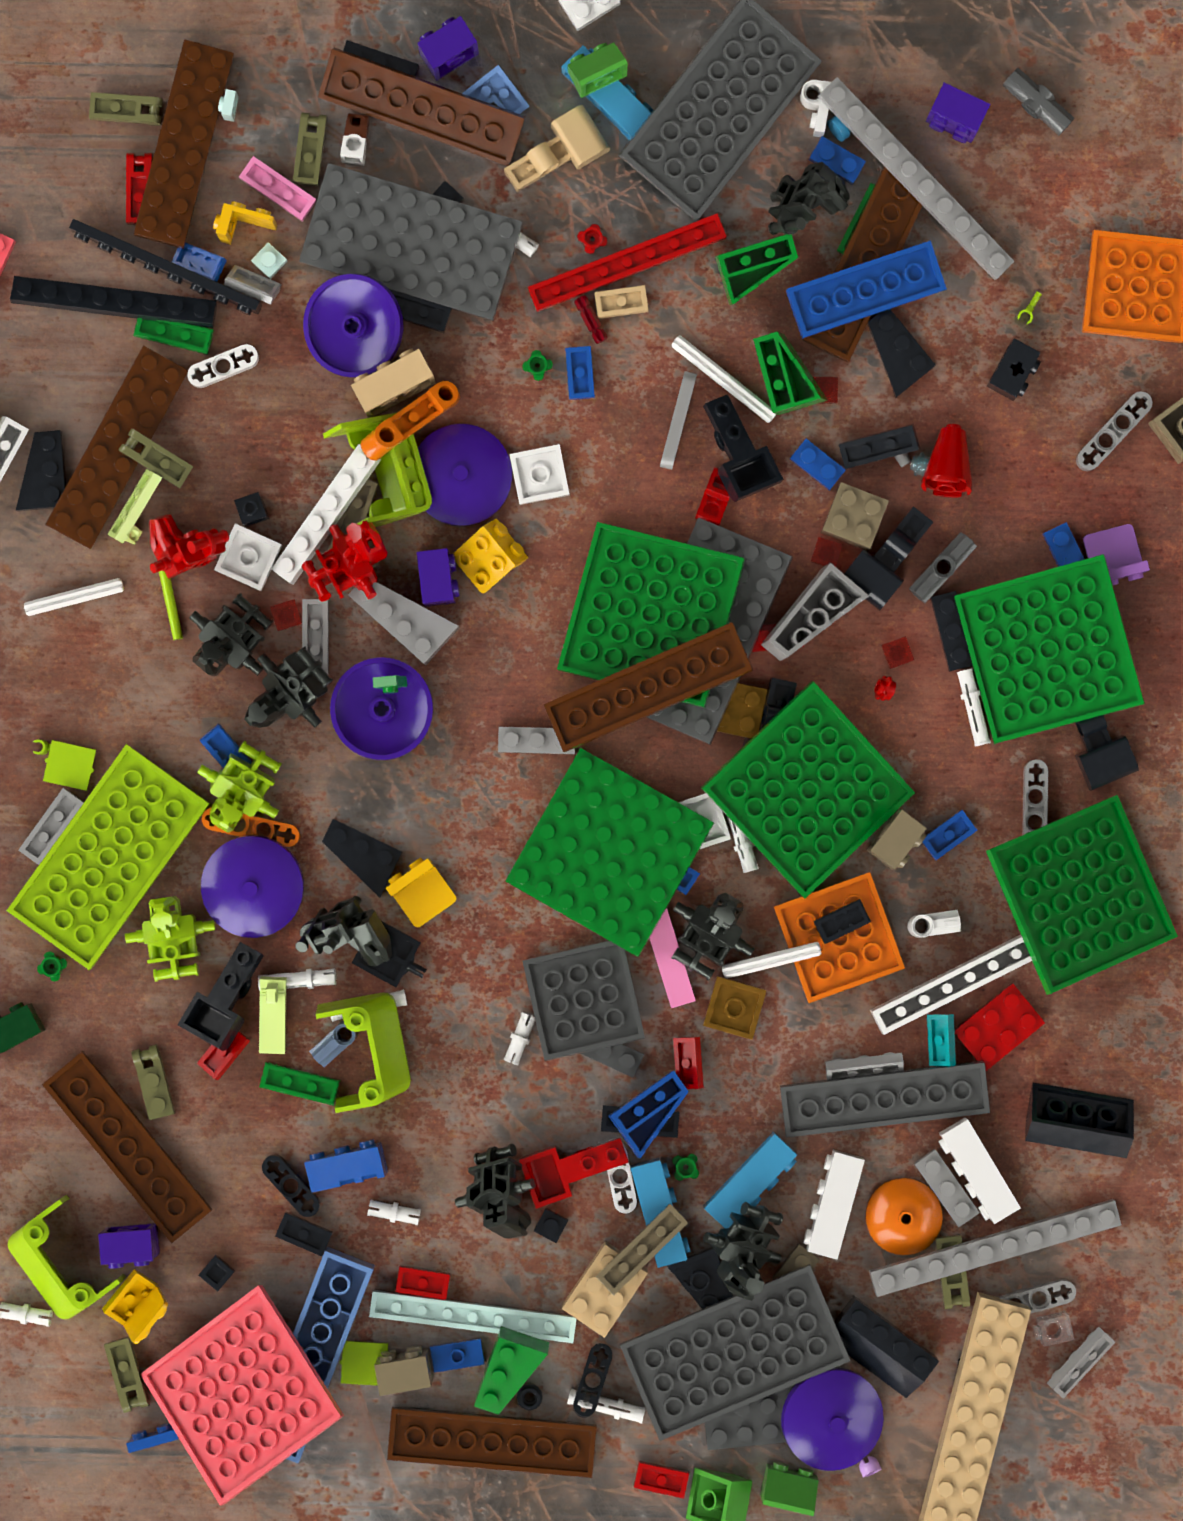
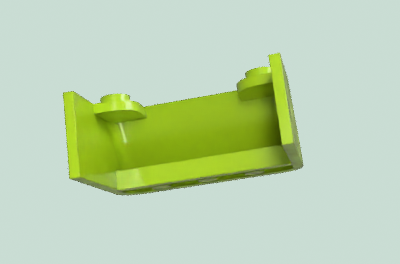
[323,412,432,527]
[316,992,411,1113]
[8,1195,127,1319]

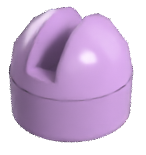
[859,1456,882,1478]

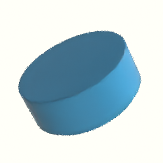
[827,116,850,142]

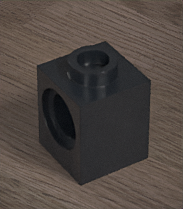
[234,492,270,527]

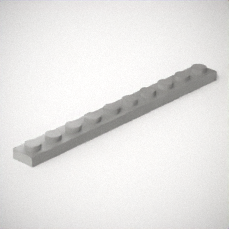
[818,77,1014,280]
[869,1199,1121,1297]

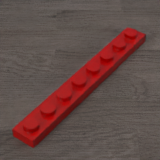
[528,213,727,312]

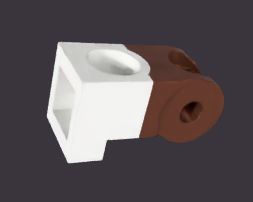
[340,113,369,166]

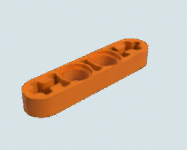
[202,808,300,847]

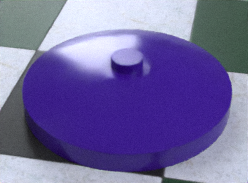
[303,274,403,377]
[418,424,512,526]
[330,657,433,760]
[201,835,304,938]
[781,1367,884,1471]

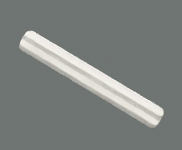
[24,578,124,616]
[722,942,821,979]

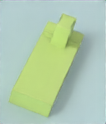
[107,469,162,545]
[259,976,287,1054]

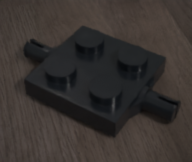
[352,920,427,988]

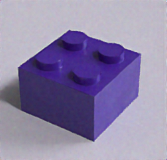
[417,16,479,81]
[925,82,990,143]
[417,548,460,607]
[98,1223,160,1269]

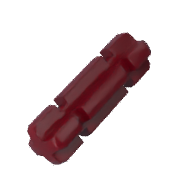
[574,295,608,344]

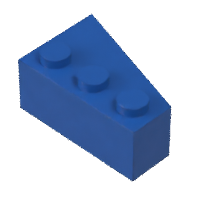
[609,1070,689,1158]
[304,1139,388,1193]

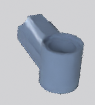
[309,1021,358,1067]

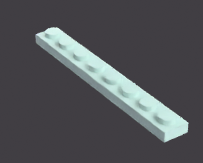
[369,1290,576,1343]

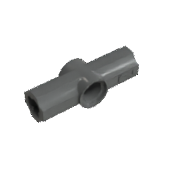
[1002,68,1075,136]
[909,532,977,604]

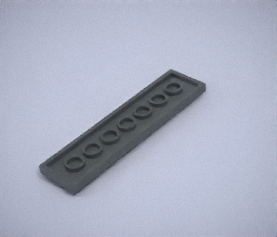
[780,1061,990,1138]

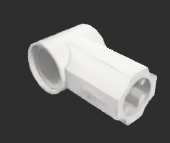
[907,910,961,938]

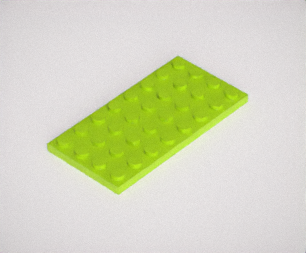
[6,744,210,970]

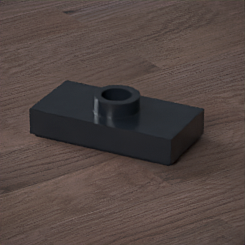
[813,899,871,944]

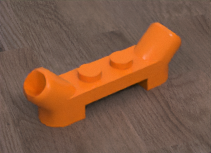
[361,381,460,461]

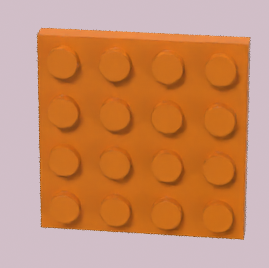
[1082,230,1183,343]
[773,872,905,1003]

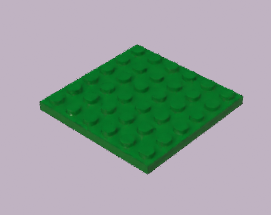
[557,522,745,708]
[954,554,1145,744]
[701,681,915,899]
[505,748,714,957]
[986,795,1178,995]

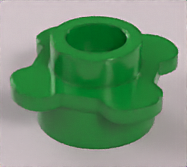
[522,350,553,381]
[37,951,67,982]
[672,1153,699,1181]

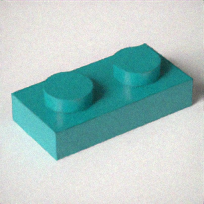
[927,1014,956,1066]

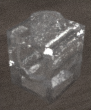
[1033,1311,1074,1347]

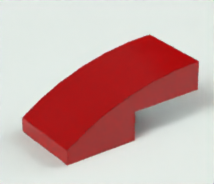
[695,467,730,526]

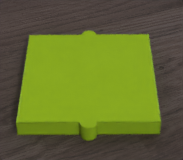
[43,740,96,791]
[339,1341,388,1386]

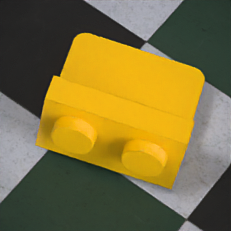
[213,201,278,245]
[453,518,528,593]
[386,857,457,927]
[102,1269,168,1344]

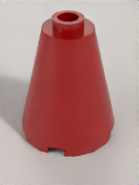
[921,424,972,498]

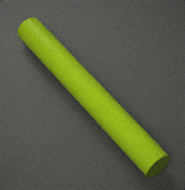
[159,571,183,640]

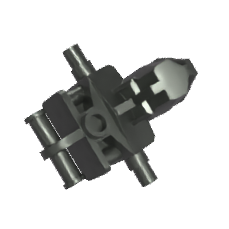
[768,162,850,235]
[189,593,274,676]
[244,646,333,728]
[671,893,755,981]
[295,896,392,966]
[455,1144,536,1239]
[703,1202,783,1301]

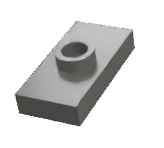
[224,265,281,305]

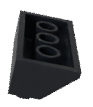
[1025,1082,1134,1158]
[834,1295,939,1398]

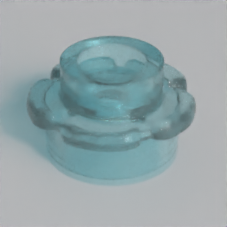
[910,452,930,477]

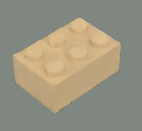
[351,348,436,418]
[562,1241,648,1338]

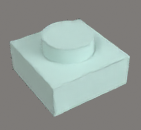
[218,89,239,122]
[251,242,287,280]

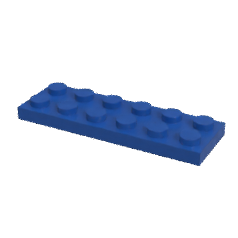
[786,240,947,339]

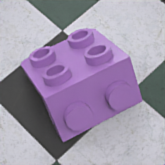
[1083,524,1150,586]

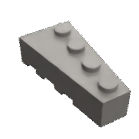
[761,563,869,661]
[348,582,460,665]

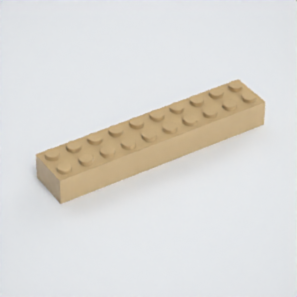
[918,1292,1031,1521]

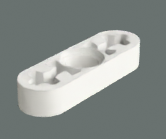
[187,344,259,388]
[607,1139,637,1213]

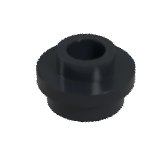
[517,1384,543,1410]

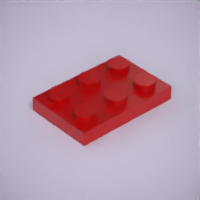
[954,983,1045,1071]

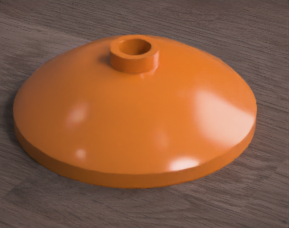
[865,1178,943,1255]

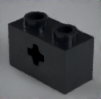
[986,338,1041,401]

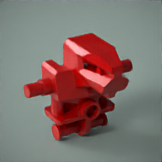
[149,514,229,579]
[301,521,388,602]

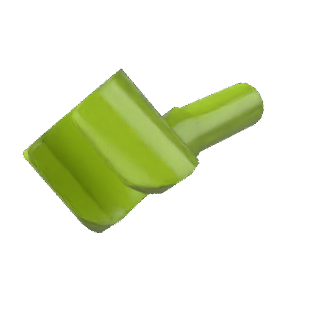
[1017,291,1042,325]
[33,739,51,755]

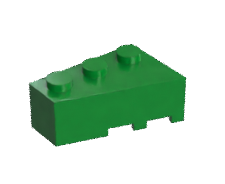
[715,234,798,305]
[753,332,827,415]
[474,1326,550,1415]

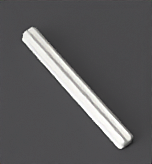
[672,335,776,423]

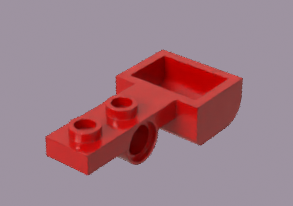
[519,1138,629,1209]

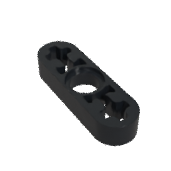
[262,1155,320,1217]
[573,1343,612,1418]

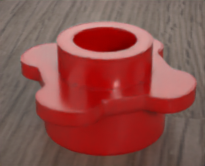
[577,224,607,254]
[874,675,896,701]

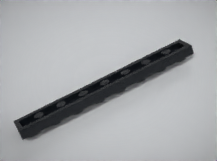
[69,219,262,315]
[10,276,217,328]

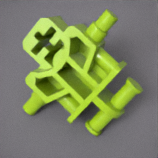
[197,741,282,833]
[125,896,215,982]

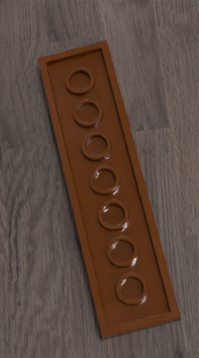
[134,39,234,249]
[318,47,526,166]
[802,166,935,363]
[45,345,188,549]
[544,622,753,752]
[42,1051,213,1243]
[387,1407,597,1478]

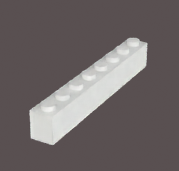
[870,934,1032,1035]

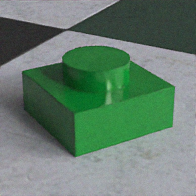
[373,675,407,693]

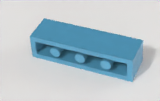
[561,45,653,141]
[703,1131,797,1228]
[630,1158,691,1268]

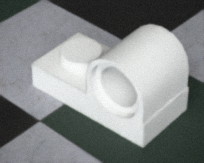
[800,80,831,138]

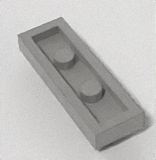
[302,599,329,676]
[498,727,575,754]
[18,788,84,865]
[825,1052,904,1080]
[914,1149,980,1227]
[1047,1327,1115,1399]

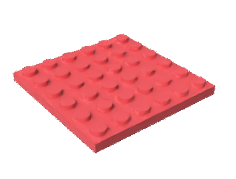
[140,1285,344,1506]

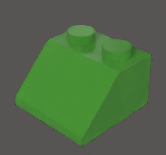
[568,42,628,98]
[760,1462,819,1516]
[686,1468,752,1521]

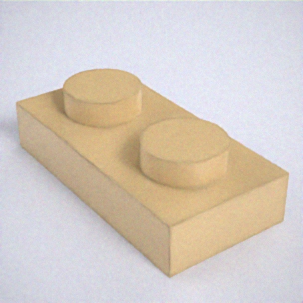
[594,285,649,319]

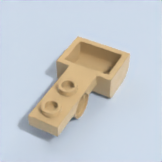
[504,105,610,192]

